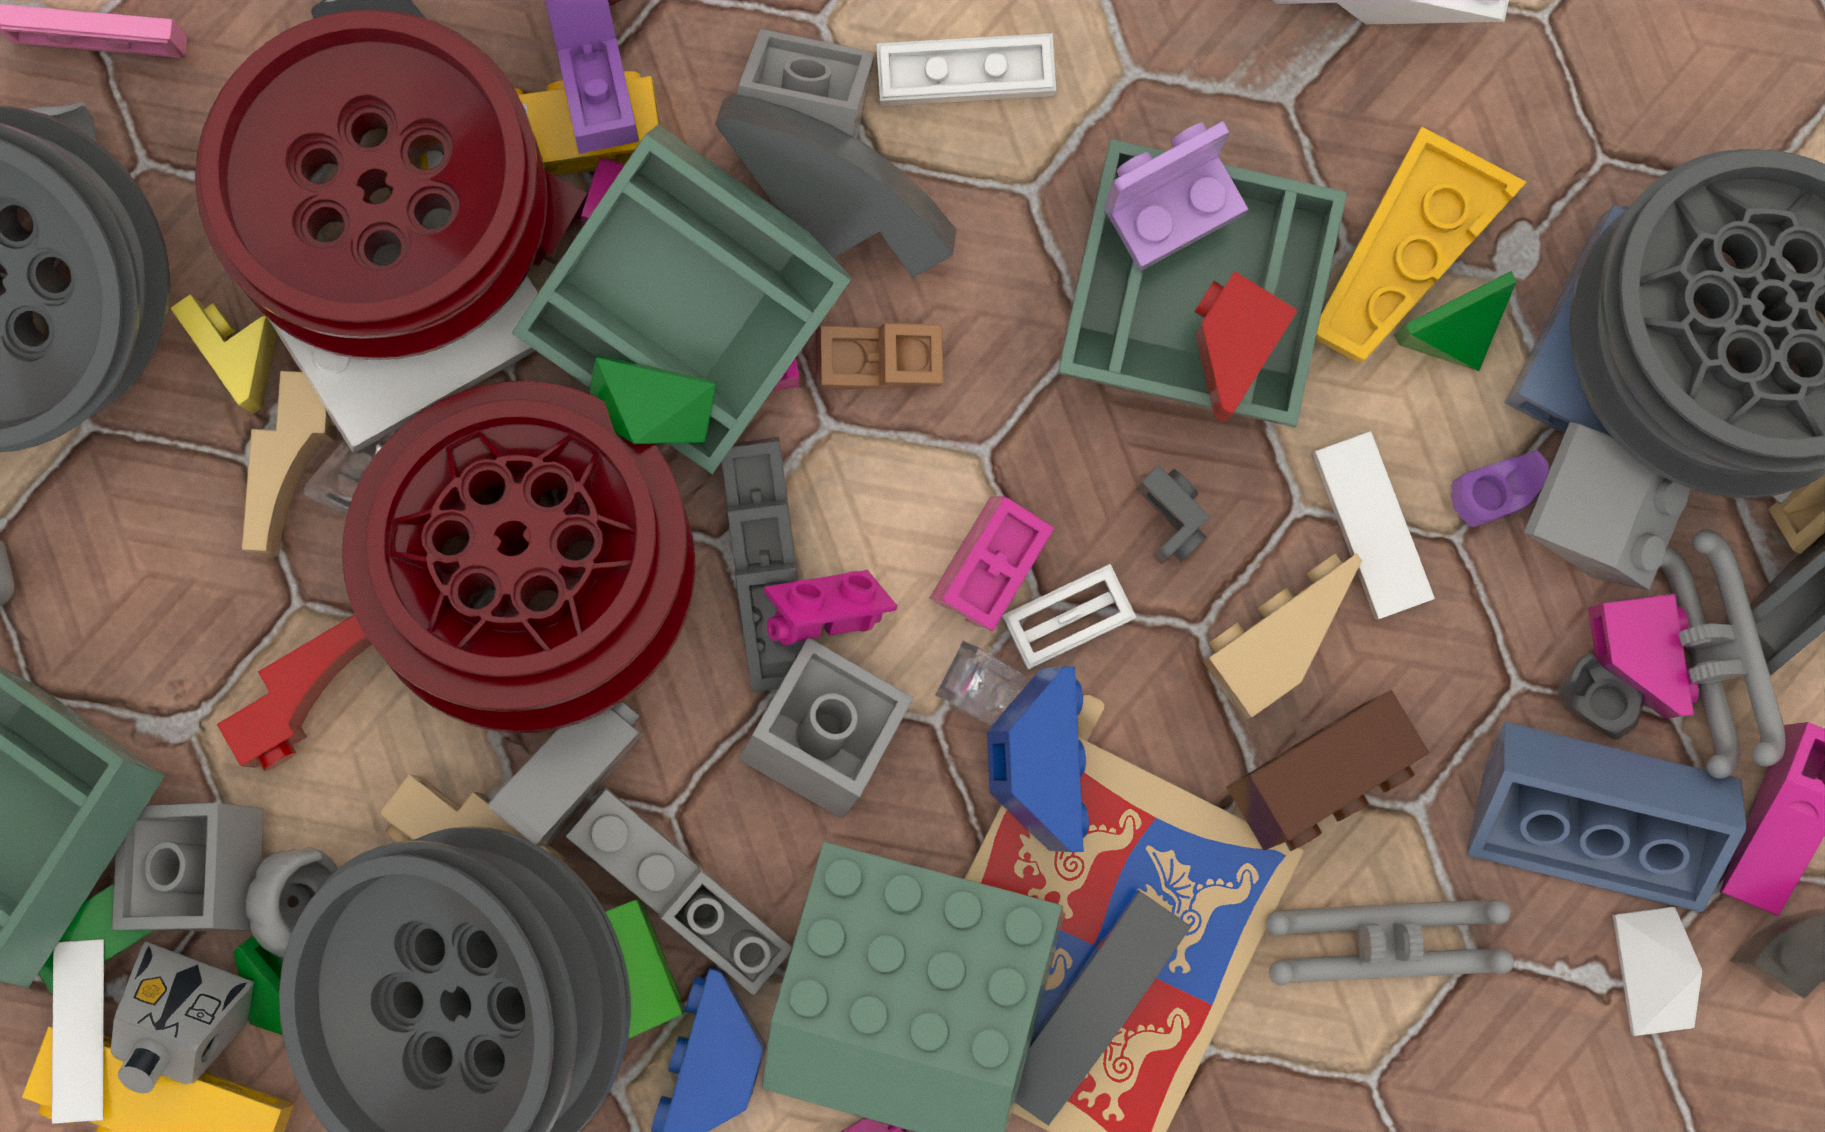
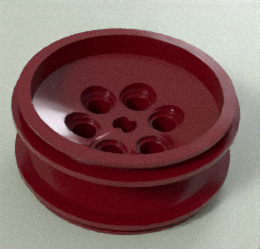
[195,9,548,360]

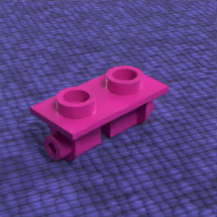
[764,570,897,646]

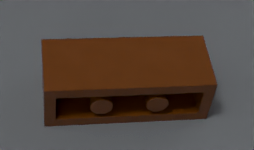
[1226,690,1429,851]

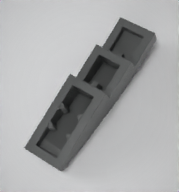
[721,437,806,692]
[1015,890,1191,1126]

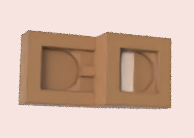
[816,323,943,389]

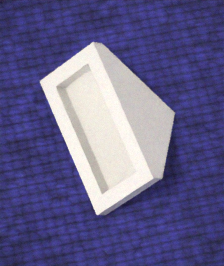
[1612,906,1702,1036]

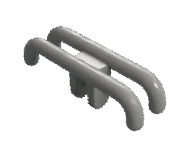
[1659,530,1786,779]
[1266,900,1514,986]

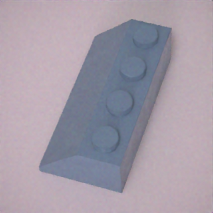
[1467,721,1747,913]

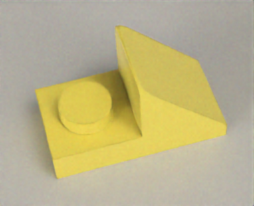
[170,294,277,414]

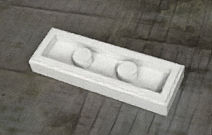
[876,33,1056,106]
[1312,431,1435,621]

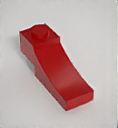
[217,615,372,771]

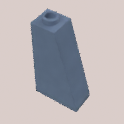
[1505,205,1630,436]

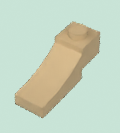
[242,371,337,557]
[378,774,576,870]

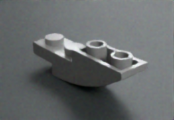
[564,786,792,995]

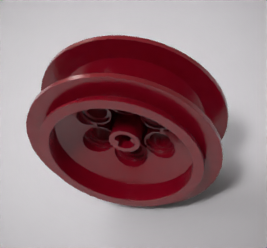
[342,381,696,733]

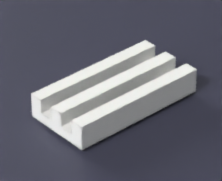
[1002,564,1136,670]

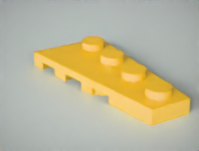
[1315,127,1527,364]

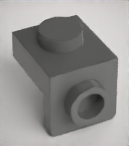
[1137,465,1210,564]

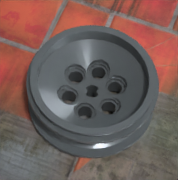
[0,106,170,452]
[1569,149,1825,498]
[279,826,631,1132]

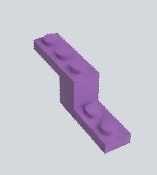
[545,0,639,154]

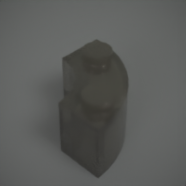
[1730,908,1825,999]

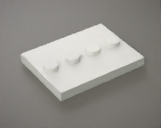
[268,208,538,454]

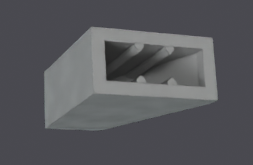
[487,701,644,846]

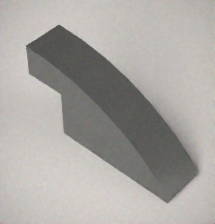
[715,94,956,278]
[1750,533,1825,676]

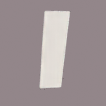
[52,939,104,1124]

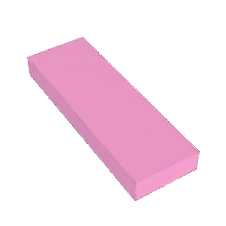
[0,4,188,58]

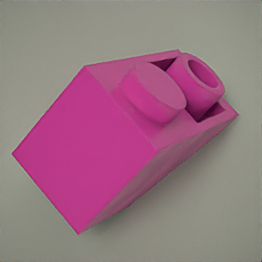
[1588,594,1698,719]

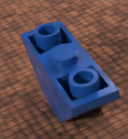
[987,666,1089,852]
[651,966,766,1132]

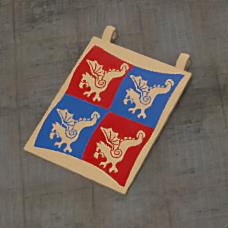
[964,695,1305,1132]

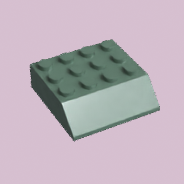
[511,124,852,474]
[1058,139,1347,428]
[0,666,165,988]
[762,841,1065,1132]

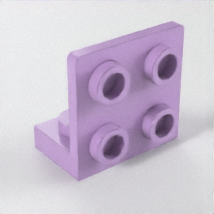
[1104,122,1248,272]

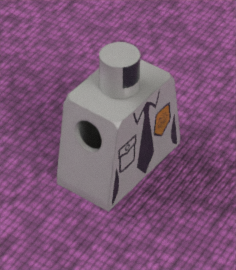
[111,941,254,1093]

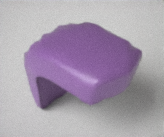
[1451,451,1550,527]

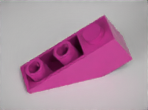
[1720,722,1825,916]

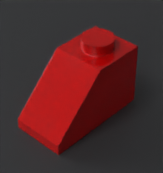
[1194,271,1298,423]

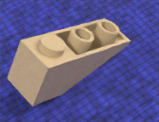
[1202,553,1362,720]

